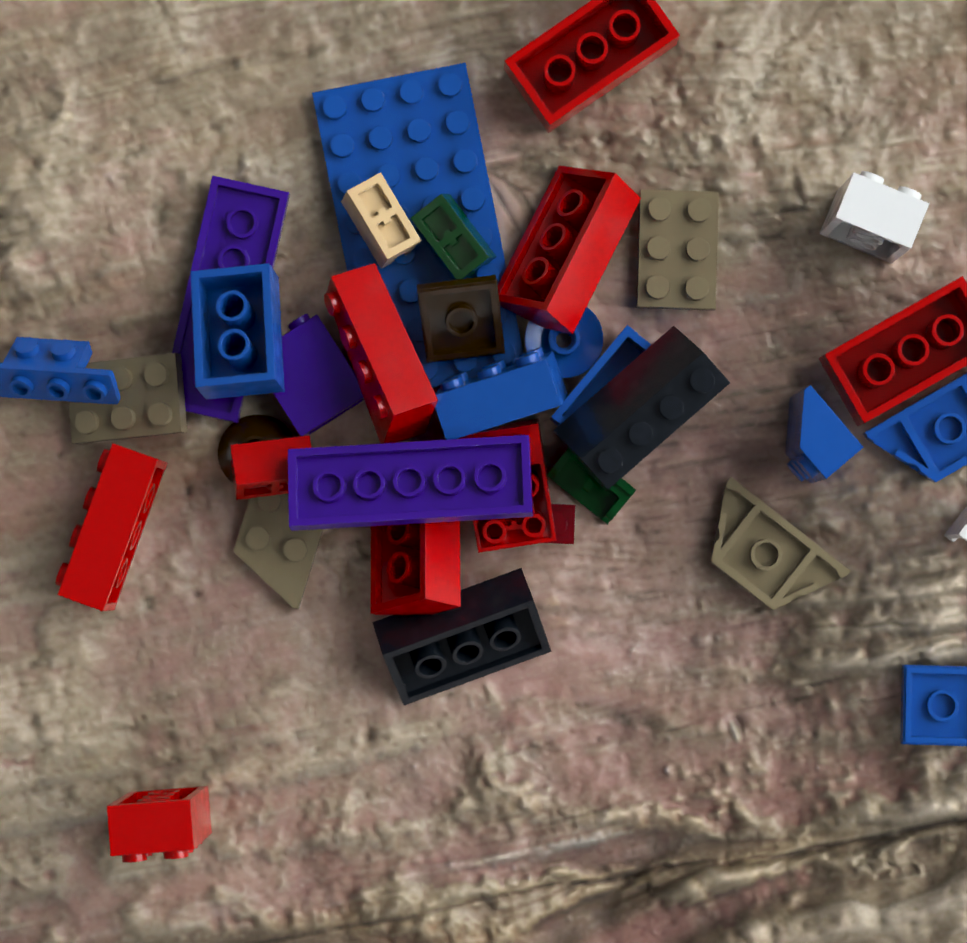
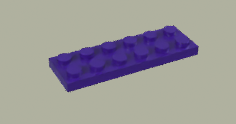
[172,175,290,423]
[288,435,533,531]

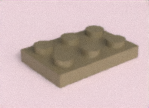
[636,189,719,311]
[68,353,187,444]

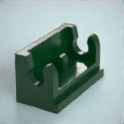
[411,194,497,280]
[547,449,636,525]

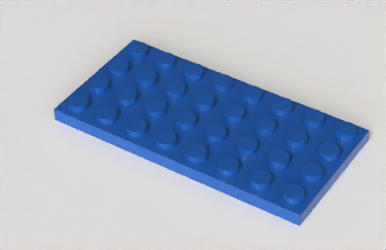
[312,63,523,388]

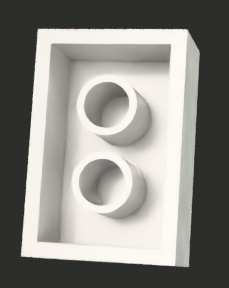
[819,171,930,263]

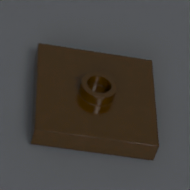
[417,275,505,363]

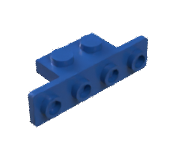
[0,337,121,405]

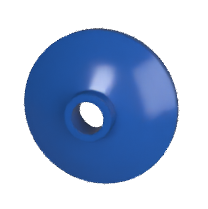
[525,307,603,378]

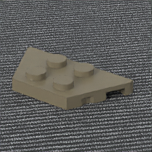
[710,477,850,610]
[233,494,323,609]

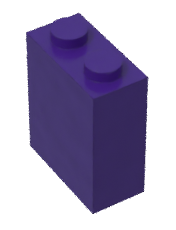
[273,314,364,436]

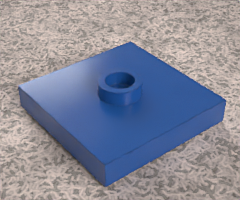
[900,664,967,746]

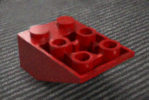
[459,418,557,553]

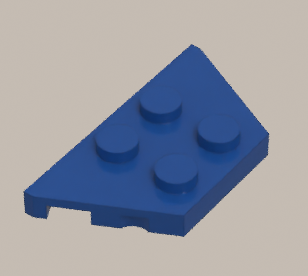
[863,373,967,483]

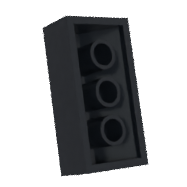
[553,326,730,491]
[372,568,552,705]

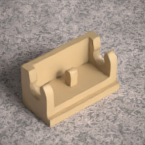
[341,172,421,269]

